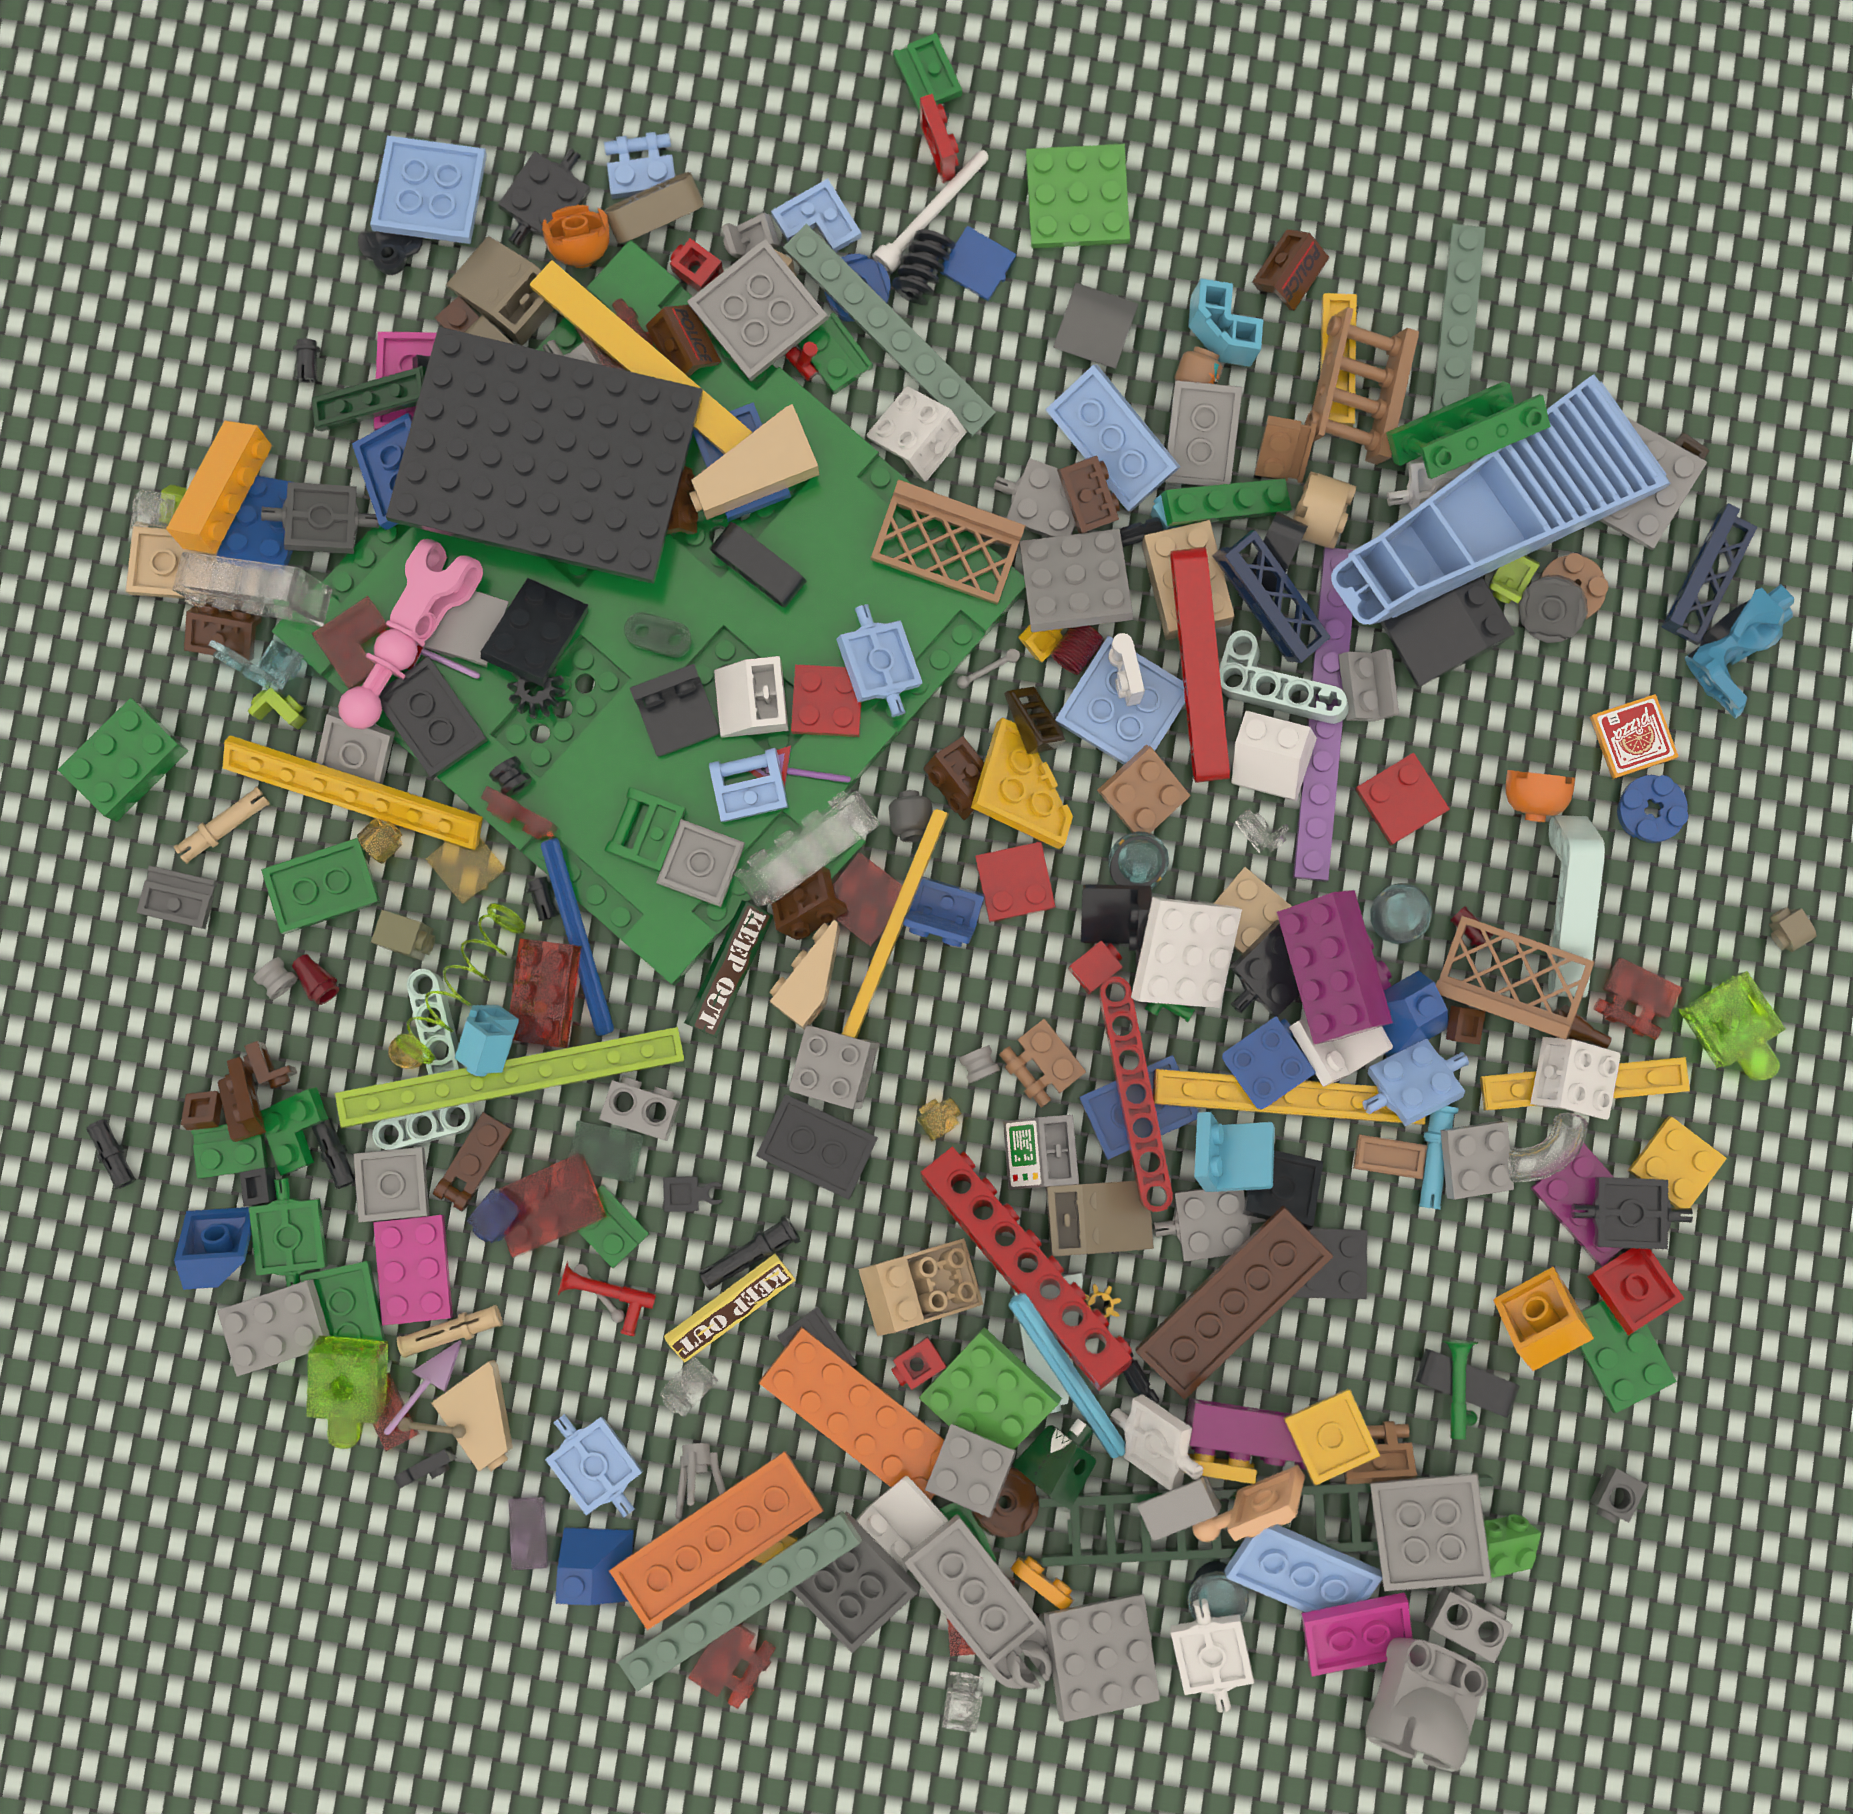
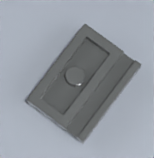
[136,865,218,929]

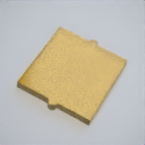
[426,837,507,905]

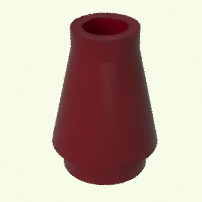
[292,954,339,1005]

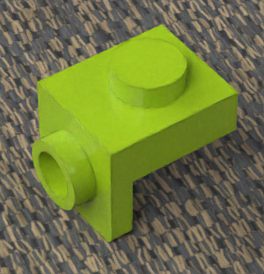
[1489,555,1540,604]
[248,687,307,729]

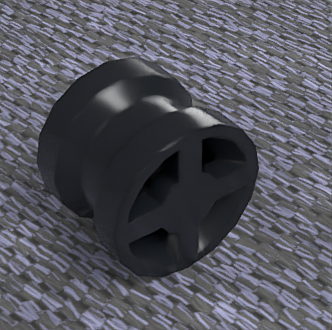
[489,756,532,798]

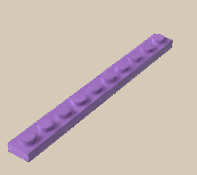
[1293,547,1354,882]

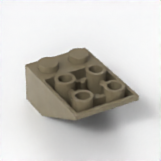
[446,235,554,346]
[1046,1181,1154,1256]

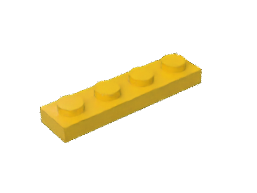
[1320,293,1357,427]

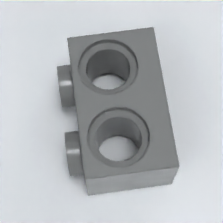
[599,1076,680,1141]
[1425,1586,1513,1663]

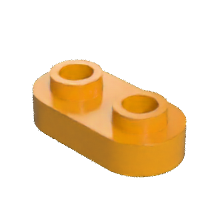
[1010,1556,1074,1609]

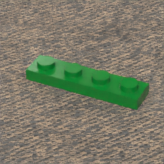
[1161,478,1292,526]

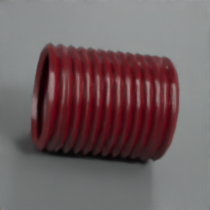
[1051,625,1104,675]

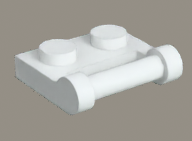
[1108,633,1145,706]

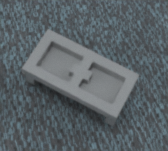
[1137,1476,1222,1541]

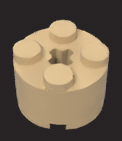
[1293,471,1356,549]

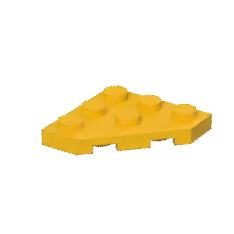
[971,717,1073,849]

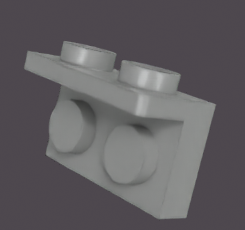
[1338,649,1399,722]

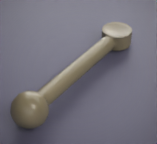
[398,1417,466,1438]

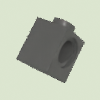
[1590,1465,1648,1524]

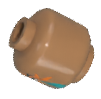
[1174,347,1223,384]

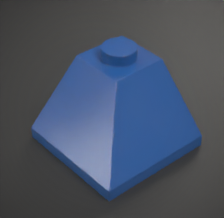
[1382,971,1448,1058]
[174,1207,251,1290]
[556,1527,634,1605]

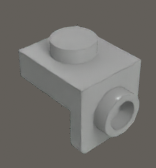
[722,213,780,259]

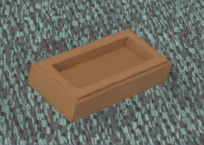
[1353,1135,1427,1179]

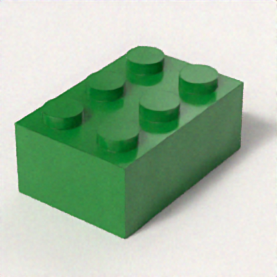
[57,698,189,822]

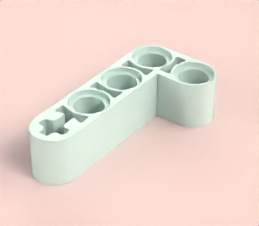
[1219,630,1349,724]

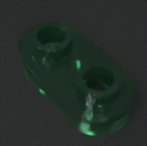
[624,612,692,658]

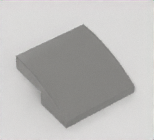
[423,591,509,667]

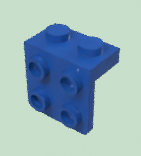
[903,877,985,947]
[1222,1016,1316,1109]

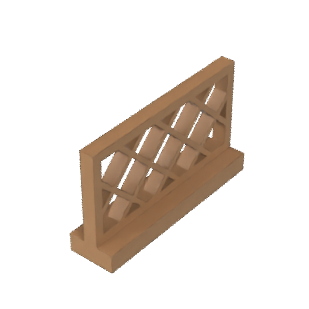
[870,480,1026,605]
[1436,916,1595,1040]

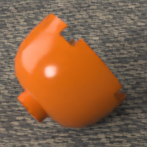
[542,205,610,268]
[1506,770,1575,822]

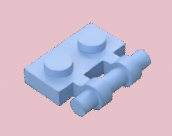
[604,132,675,199]

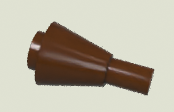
[1552,1005,1612,1049]

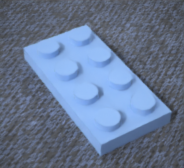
[1045,365,1180,512]
[1224,1524,1383,1612]

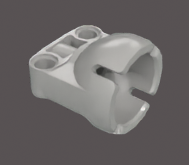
[1366,1637,1488,1772]

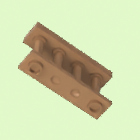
[1305,307,1419,465]

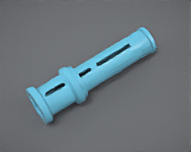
[1419,1106,1459,1210]

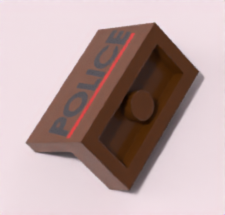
[1252,229,1330,311]
[645,305,721,377]

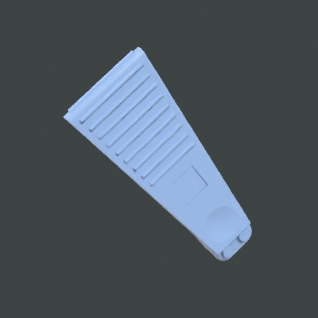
[1331,374,1671,625]

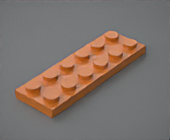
[759,1327,945,1501]
[609,1451,824,1630]

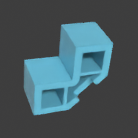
[1188,278,1263,367]
[455,1005,519,1076]

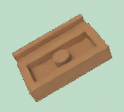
[1255,415,1316,483]

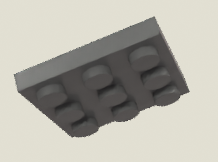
[791,1511,921,1653]

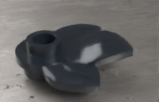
[358,231,423,275]

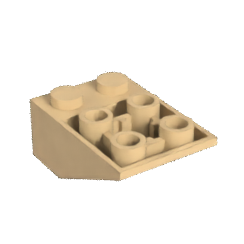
[770,920,840,1030]
[858,1238,984,1336]

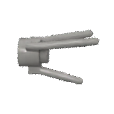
[675,1443,726,1519]

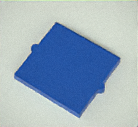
[939,226,1017,301]

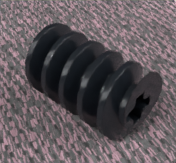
[892,229,956,305]

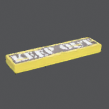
[664,1254,795,1363]

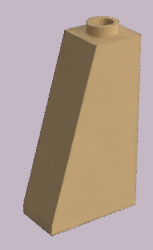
[689,404,819,519]

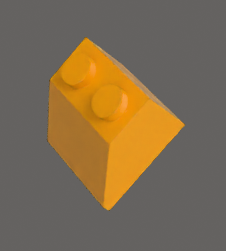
[1493,1266,1594,1371]

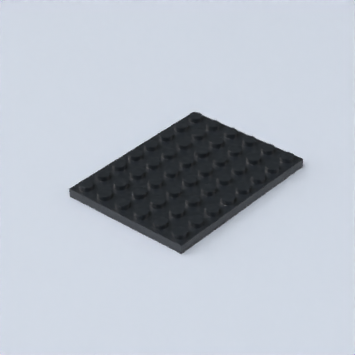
[386,327,703,584]

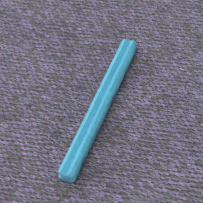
[1009,1293,1126,1459]

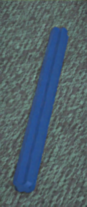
[541,838,614,1036]

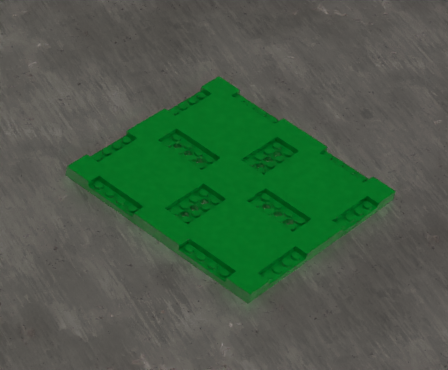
[272,240,1026,986]

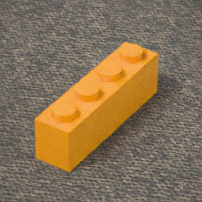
[166,420,272,554]

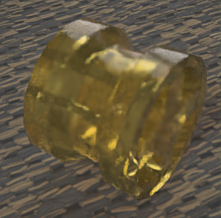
[388,1034,425,1069]

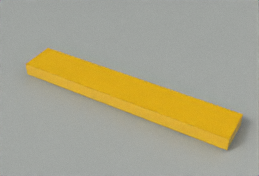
[1480,1057,1690,1111]

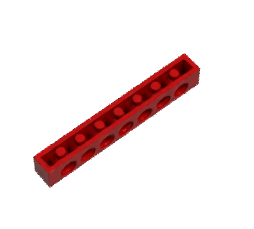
[921,1146,1132,1391]

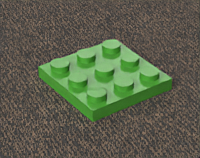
[1026,144,1130,249]
[919,1327,1062,1449]

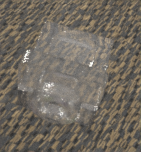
[130,489,175,529]
[1235,809,1290,853]
[660,1356,719,1417]
[942,1672,984,1733]

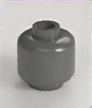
[888,790,933,842]

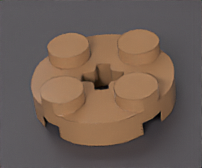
[1539,553,1609,619]

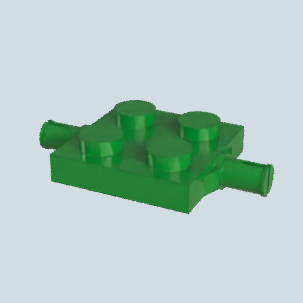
[249,1178,328,1287]

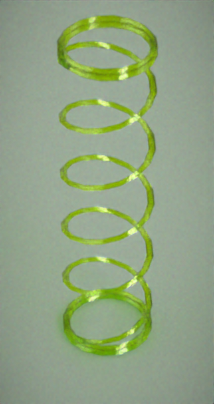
[395,903,526,1064]

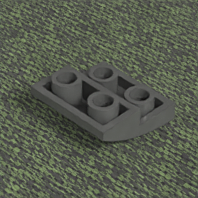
[1053,282,1139,369]

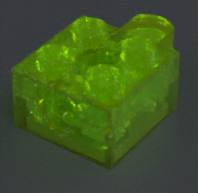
[1679,971,1786,1081]
[306,1335,388,1449]

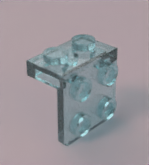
[208,640,304,690]

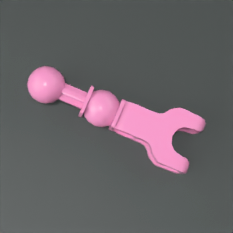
[338,539,483,730]

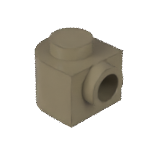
[1769,907,1817,952]

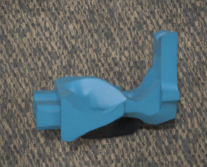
[1685,585,1794,719]

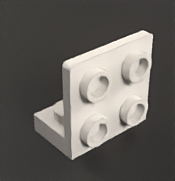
[867,386,967,482]
[1289,1018,1393,1087]
[1531,1037,1620,1120]
[856,1476,949,1571]

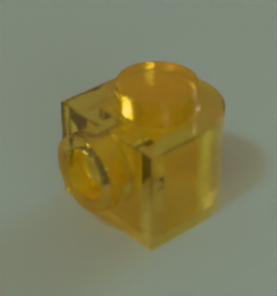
[357,817,403,864]
[917,1097,962,1142]

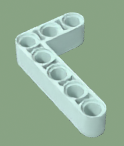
[1548,815,1605,997]
[372,969,476,1150]

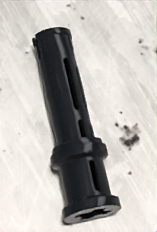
[699,1215,801,1290]

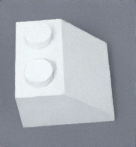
[1231,711,1317,801]

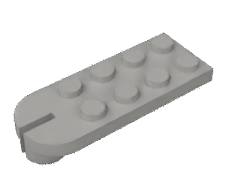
[902,1514,1052,1689]

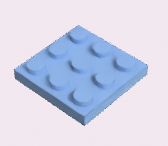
[370,135,487,244]
[1055,636,1185,765]

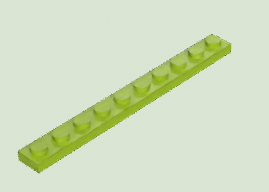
[335,1027,684,1128]

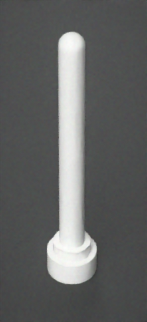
[872,150,988,274]

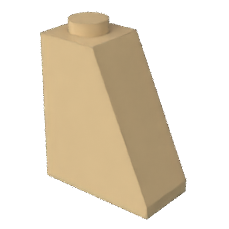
[432,1360,513,1472]

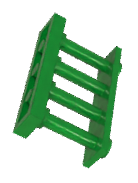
[1386,381,1551,479]

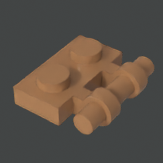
[999,1019,1086,1108]
[1344,1421,1417,1484]

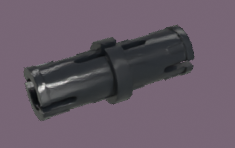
[311,1118,355,1189]
[86,1119,136,1190]

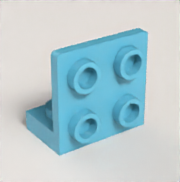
[1194,1112,1275,1192]

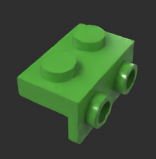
[1484,1514,1541,1578]

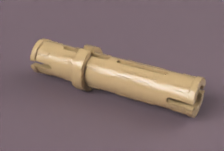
[174,786,270,864]
[397,1305,503,1358]

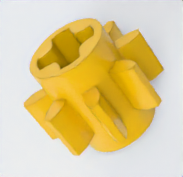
[1085,1284,1121,1318]

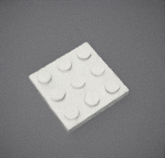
[1131,897,1242,1008]

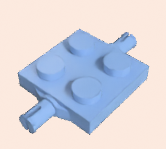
[836,604,922,717]
[1362,1039,1469,1126]
[545,1414,643,1518]

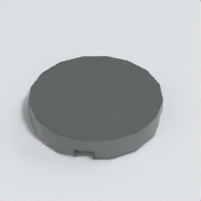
[1518,575,1588,643]

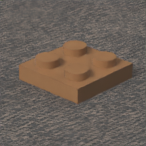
[1097,745,1191,841]

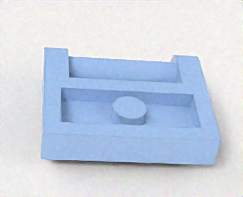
[709,748,789,823]

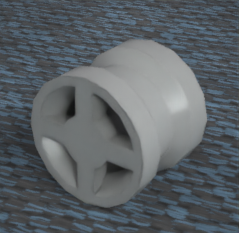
[253,957,298,1000]
[959,1045,1000,1084]

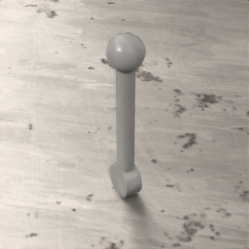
[957,649,1020,689]
[574,1264,625,1323]

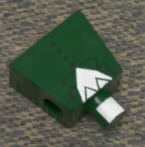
[1013,1418,1096,1510]

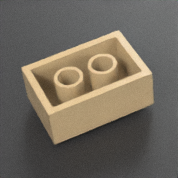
[1141,520,1235,640]

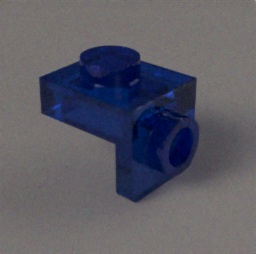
[466,1188,522,1243]

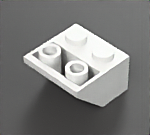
[714,656,789,738]

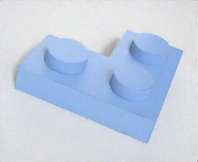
[771,178,862,252]

